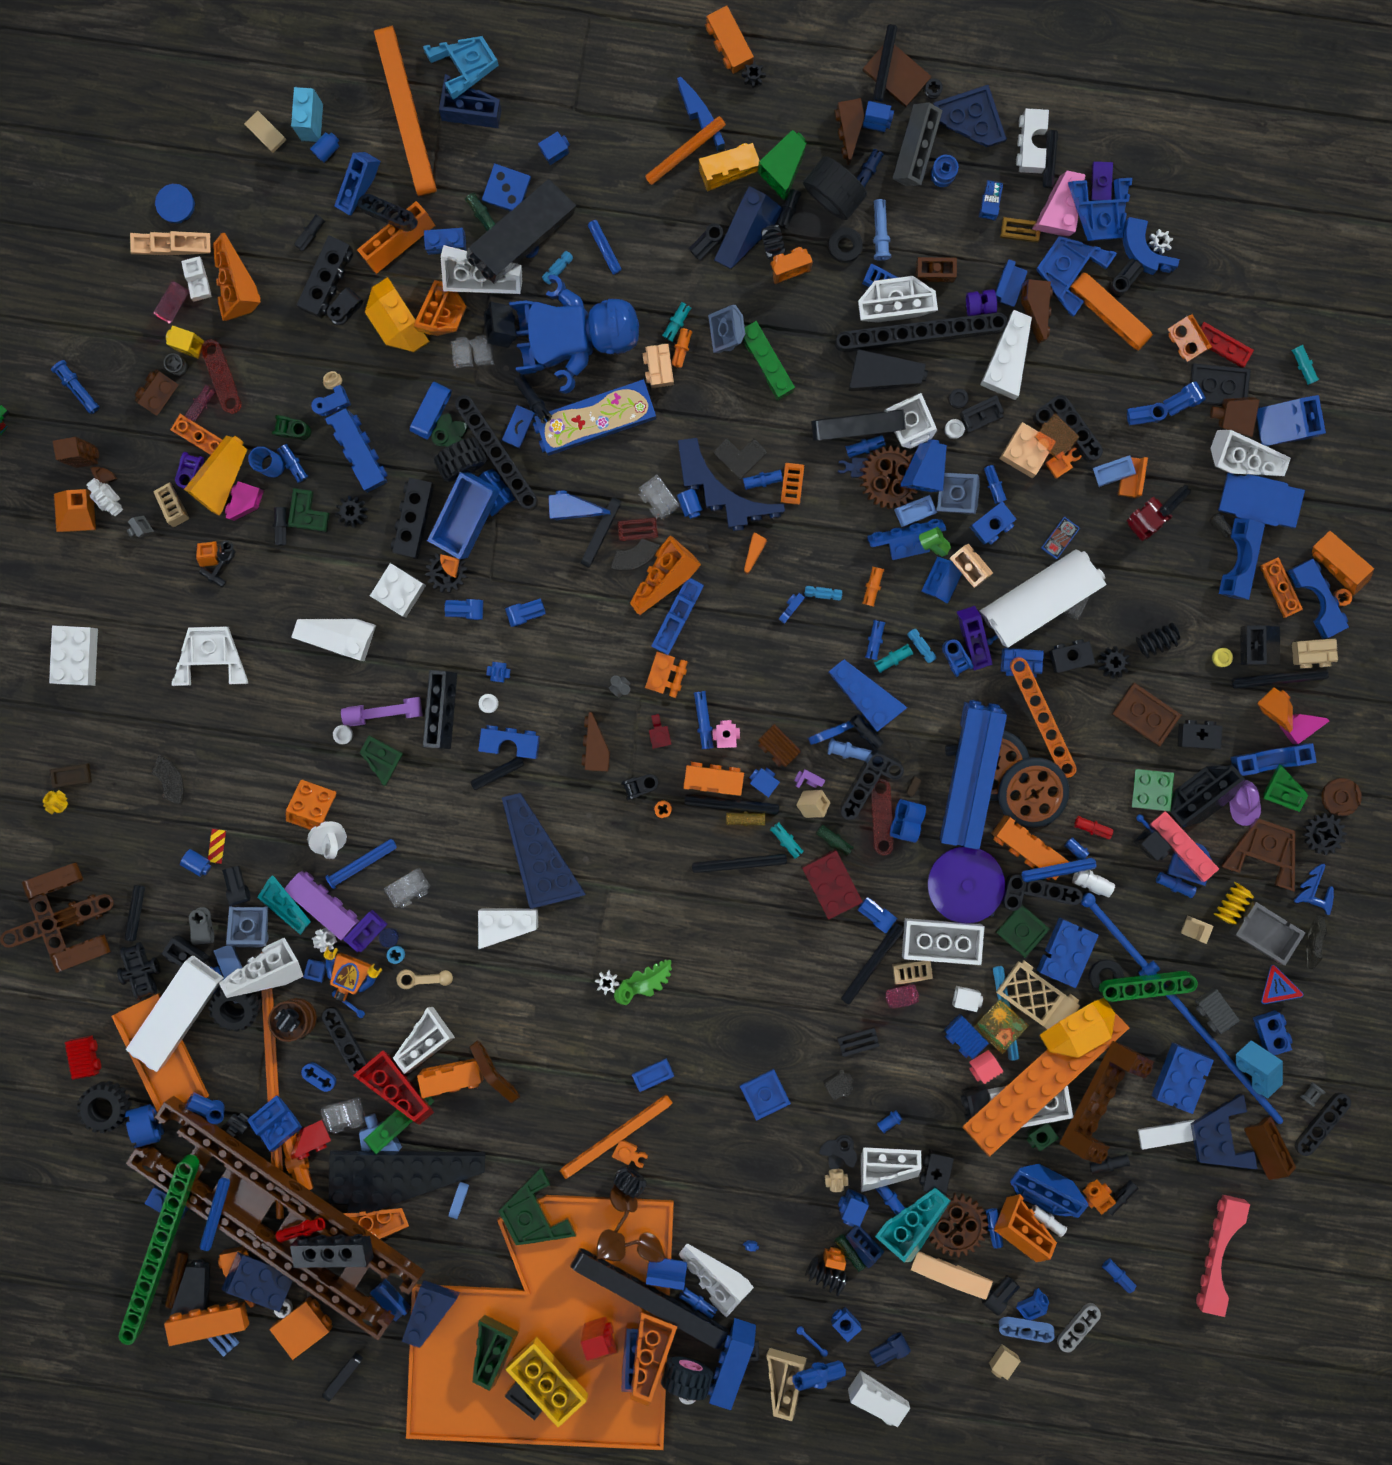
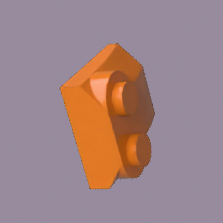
[771,247,813,284]

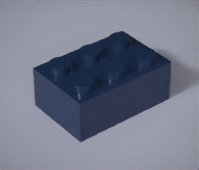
[222,1252,293,1312]

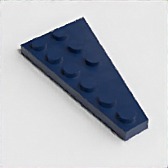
[502,793,586,909]

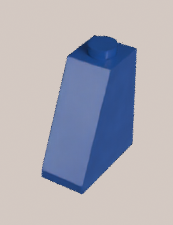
[901,439,947,493]

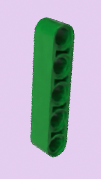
[1099,971,1198,1002]

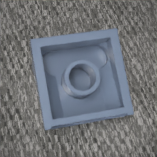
[708,305,745,353]
[936,473,980,515]
[226,906,269,947]

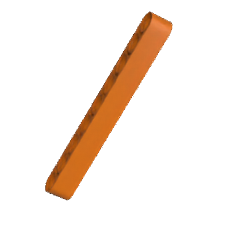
[374,25,437,196]

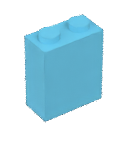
[291,87,323,142]

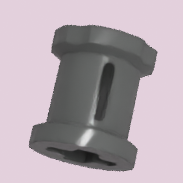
[1300,1082,1326,1107]

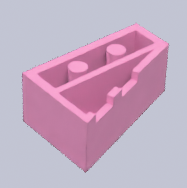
[1032,171,1085,237]

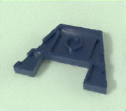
[1190,1094,1257,1169]

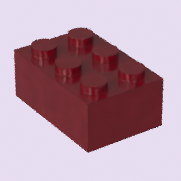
[801,849,863,920]

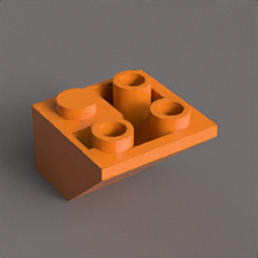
[54,489,96,532]

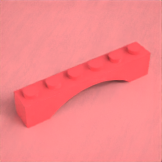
[1196,1195,1250,1317]

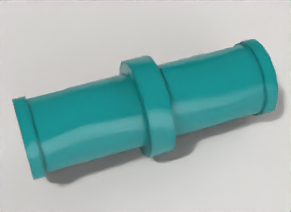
[662,302,692,342]
[1291,345,1319,385]
[874,644,913,673]
[770,822,804,859]

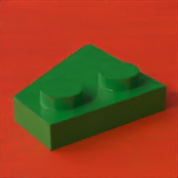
[1263,764,1308,812]

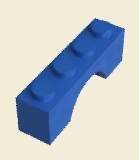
[1219,518,1265,600]
[1287,559,1349,639]
[1230,743,1317,776]

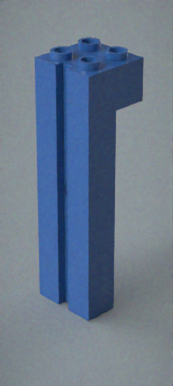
[940,700,1007,850]

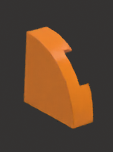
[440,554,460,578]

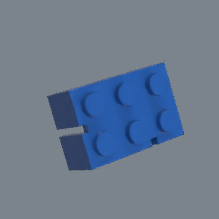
[1037,918,1099,988]
[1151,1042,1214,1114]

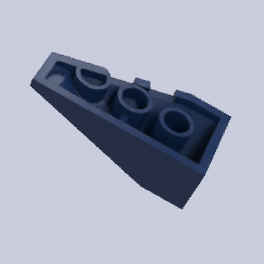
[714,186,783,269]

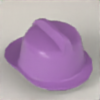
[1229,780,1261,826]

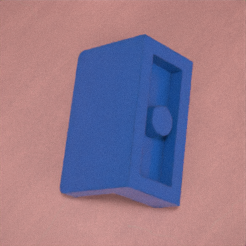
[995,259,1027,307]
[922,556,962,603]
[646,1258,687,1290]
[370,1279,411,1321]

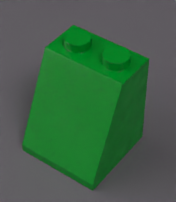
[758,130,806,201]

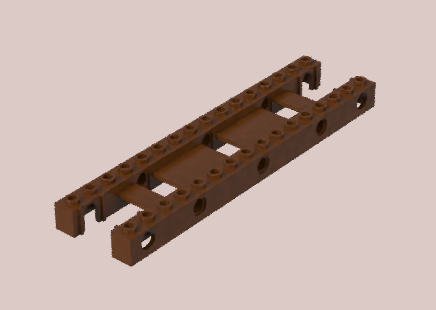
[126,1096,425,1340]

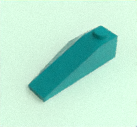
[875,1188,951,1262]

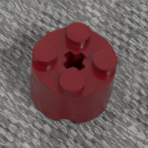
[1126,497,1173,542]

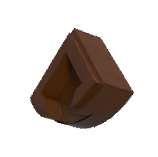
[90,467,117,484]

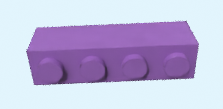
[284,871,359,940]

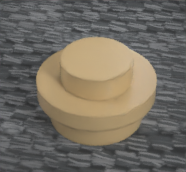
[323,371,342,389]

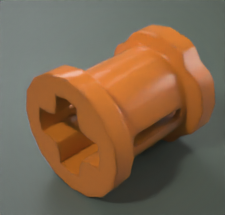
[654,800,672,818]

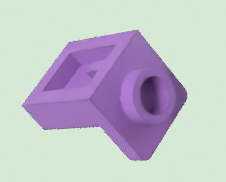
[794,769,825,788]

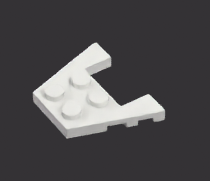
[172,627,248,686]

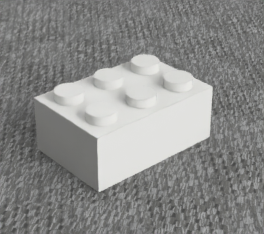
[49,626,98,686]

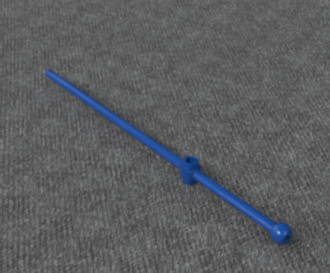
[1081,893,1283,1124]

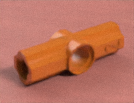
[282,1133,314,1190]

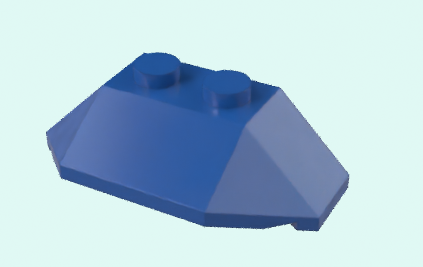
[1010,1164,1088,1218]

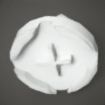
[307,821,347,859]

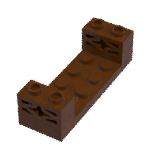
[1059,1041,1154,1164]

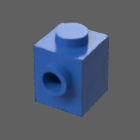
[749,767,780,798]

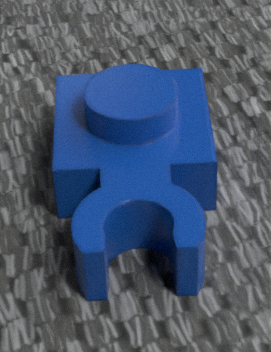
[779,593,805,624]

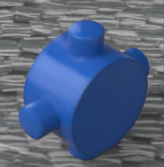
[743,1240,759,1251]

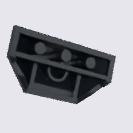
[1170,765,1246,827]

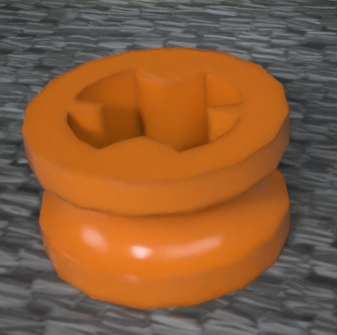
[1332,589,1352,606]

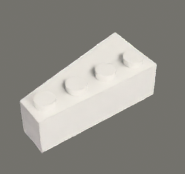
[441,245,522,294]
[980,310,1032,400]

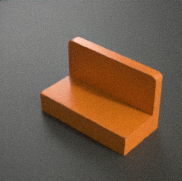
[1118,457,1148,498]

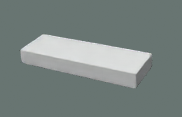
[1138,1120,1195,1150]

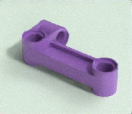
[341,697,423,727]

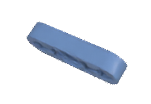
[999,1317,1055,1343]

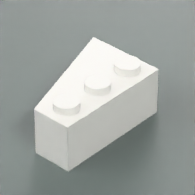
[478,908,538,949]

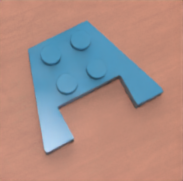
[423,36,499,99]

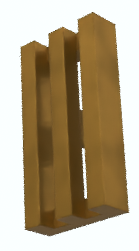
[1000,217,1040,243]

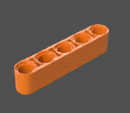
[1070,272,1153,350]

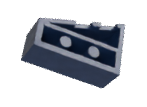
[402,1280,460,1348]

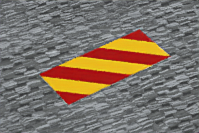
[208,829,226,864]

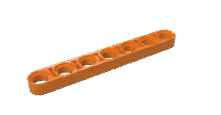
[1010,657,1076,778]
[560,1095,673,1179]

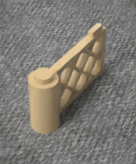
[996,961,1080,1029]

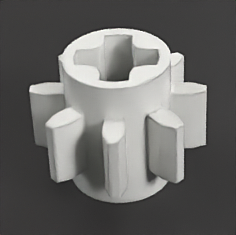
[1148,229,1173,255]
[312,928,337,953]
[595,970,619,995]

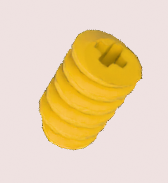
[1214,882,1254,925]

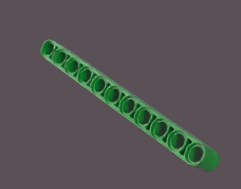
[119,1154,200,1345]

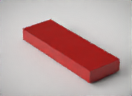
[1200,322,1254,368]

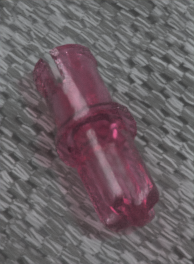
[185,385,216,422]

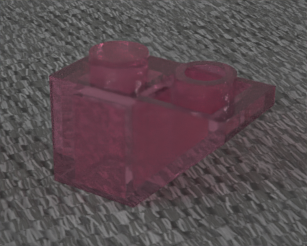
[153,280,189,324]

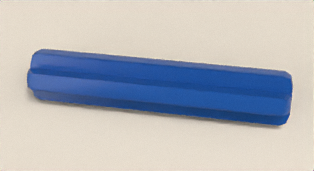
[588,220,621,274]

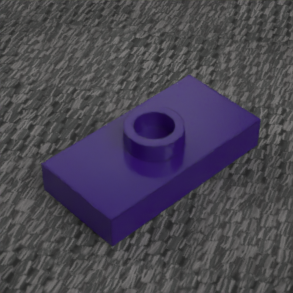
[1091,162,1113,201]

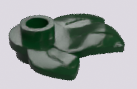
[431,413,467,447]

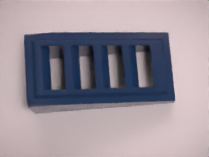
[845,1225,884,1269]

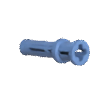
[873,199,891,260]
[827,738,883,764]

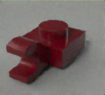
[649,714,671,749]

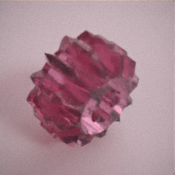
[885,984,919,1009]

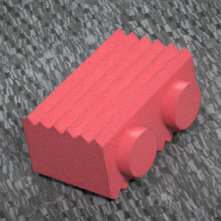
[969,1050,1003,1084]

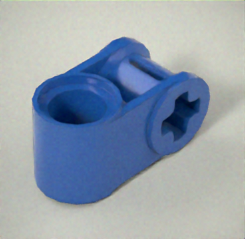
[942,640,974,677]

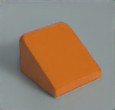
[196,541,219,567]

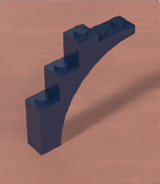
[678,438,785,531]

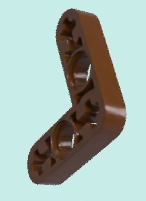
[470,1040,520,1103]

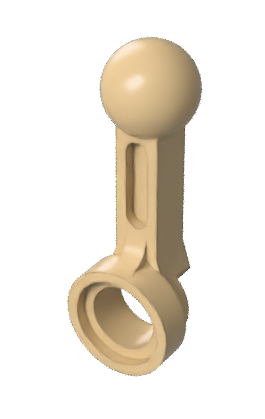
[396,969,453,989]

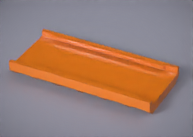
[111,993,209,1113]

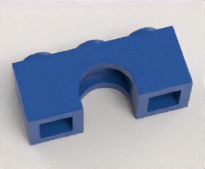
[478,725,540,759]

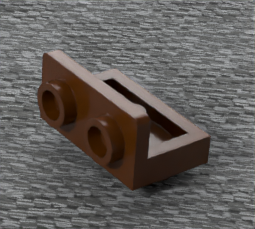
[135,369,179,416]

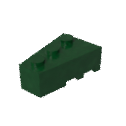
[472,1315,519,1391]

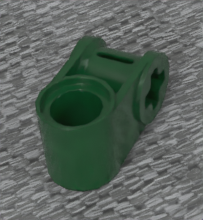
[272,415,311,440]

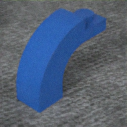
[1123,217,1180,275]

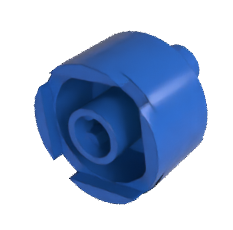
[125,1104,164,1148]

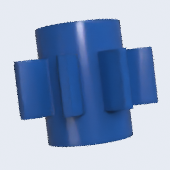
[486,662,511,683]

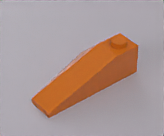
[213,233,261,321]
[343,1208,409,1240]

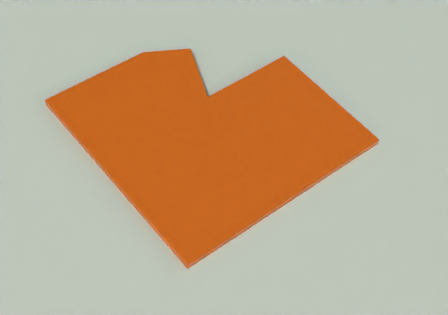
[406,1195,674,1450]

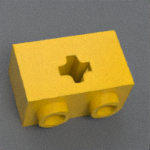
[166,325,204,359]

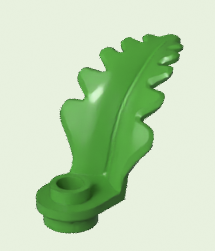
[614,959,672,1005]

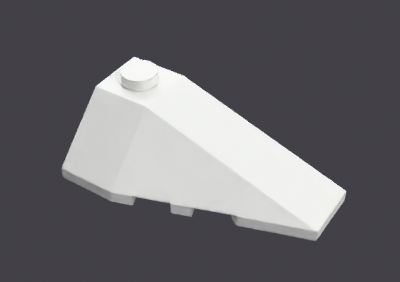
[292,619,376,661]
[679,1244,754,1318]

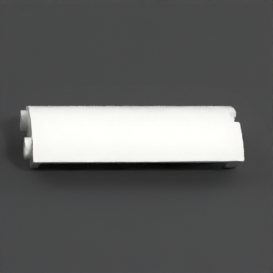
[979,549,1106,647]

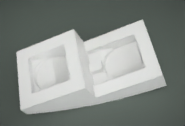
[181,256,212,302]

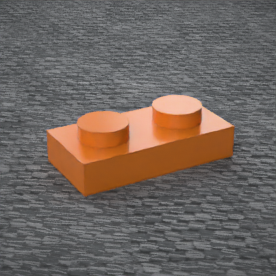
[823,1247,846,1271]

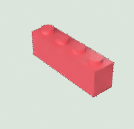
[1149,811,1219,882]

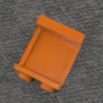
[269,1296,333,1360]

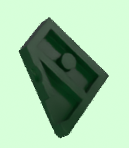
[360,735,404,786]

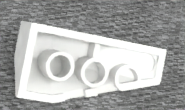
[1211,430,1291,476]
[219,938,303,998]

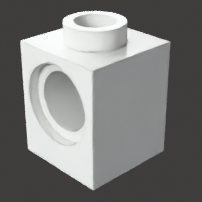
[952,986,983,1012]

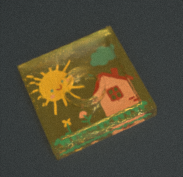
[974,999,1029,1054]

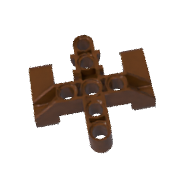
[0,862,113,973]

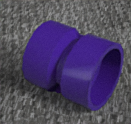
[966,289,997,316]

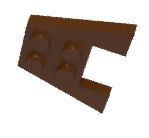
[1220,818,1295,892]

